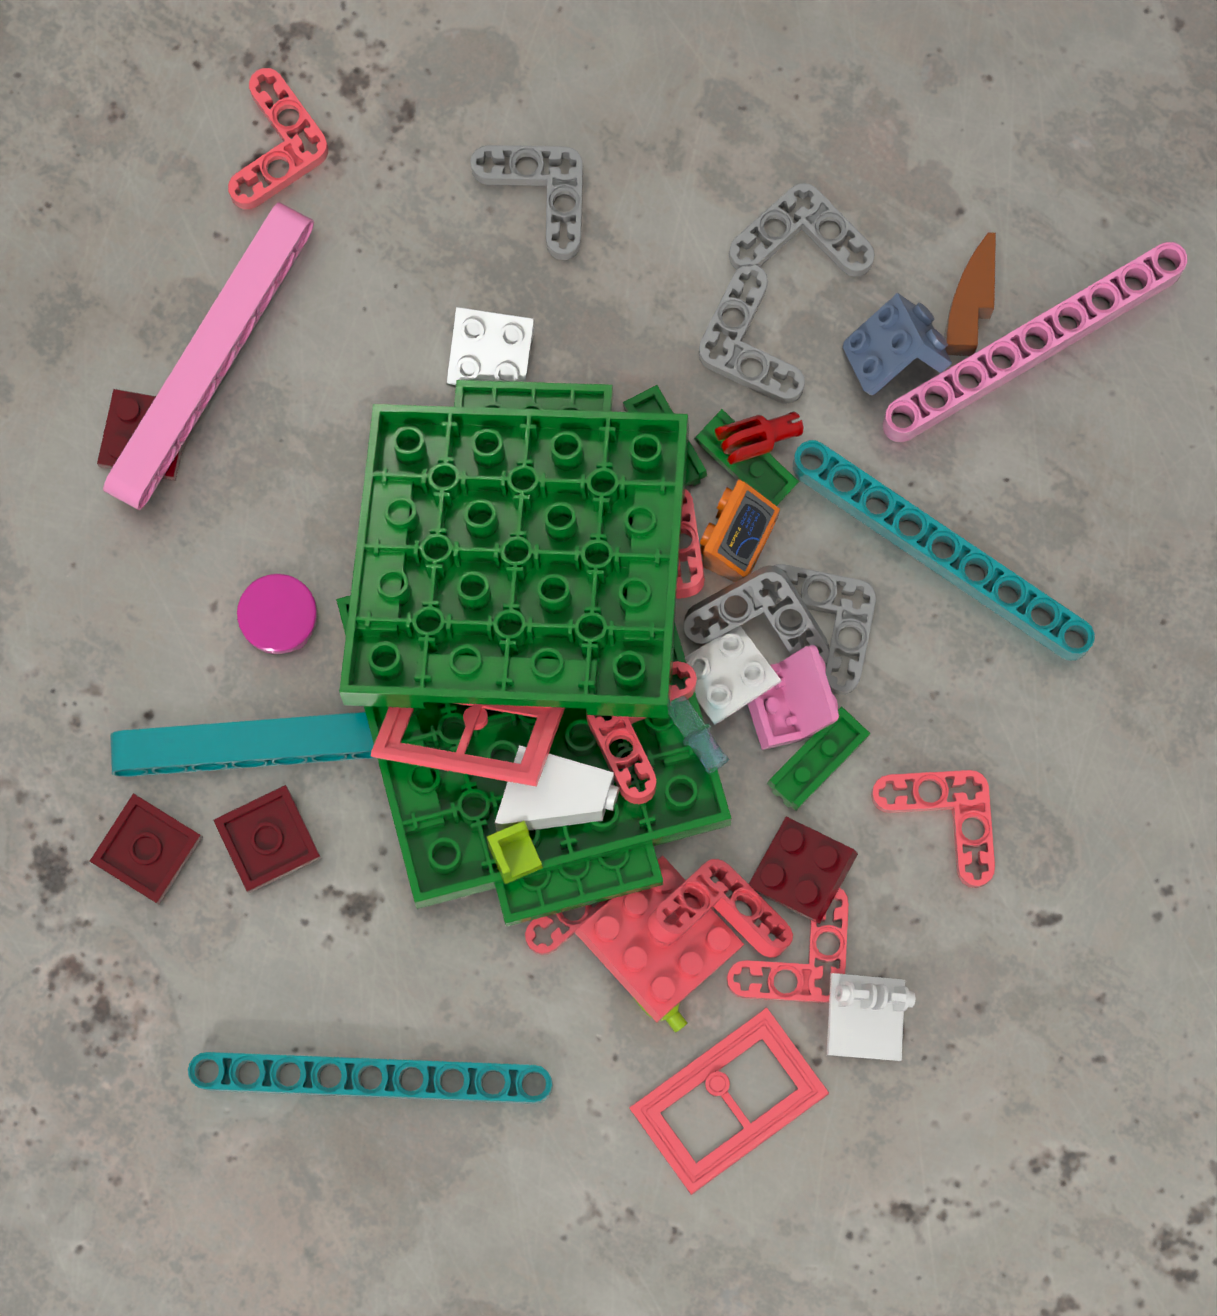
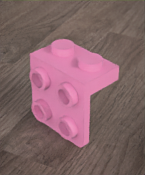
[748,645,839,750]

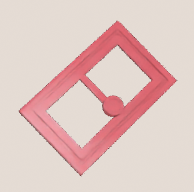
[371,703,565,787]
[629,1008,829,1195]

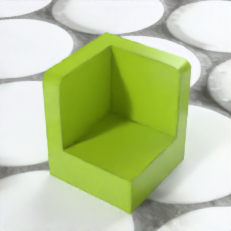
[487,821,543,884]

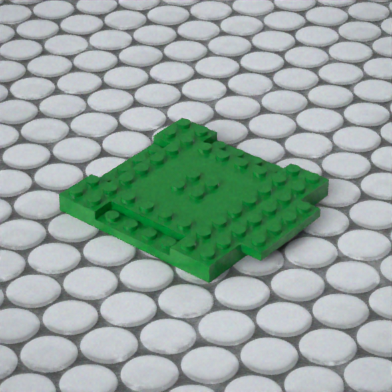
[339,380,689,718]
[336,596,732,927]

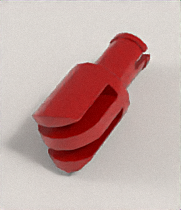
[715,411,804,465]

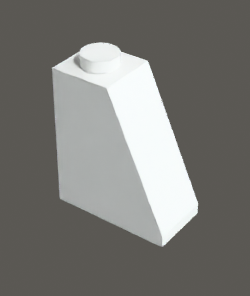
[495,745,620,832]

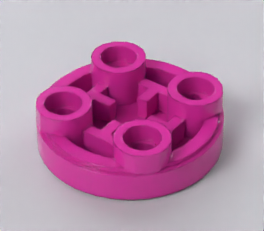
[237,574,318,654]

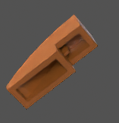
[944,232,996,356]

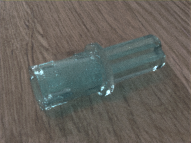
[669,696,729,774]

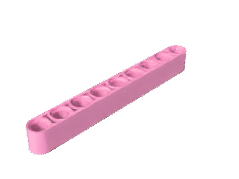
[103,202,314,510]
[883,242,1187,442]

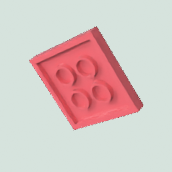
[574,855,744,1023]

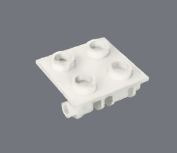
[447,307,534,385]
[685,626,782,725]
[827,973,916,1061]

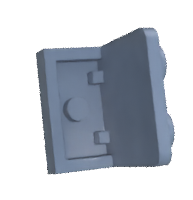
[843,293,952,395]

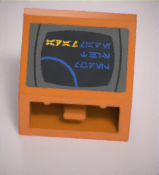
[699,479,780,582]

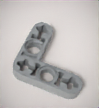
[470,145,583,260]
[729,183,875,277]
[699,264,805,404]
[762,564,876,695]
[684,565,829,664]

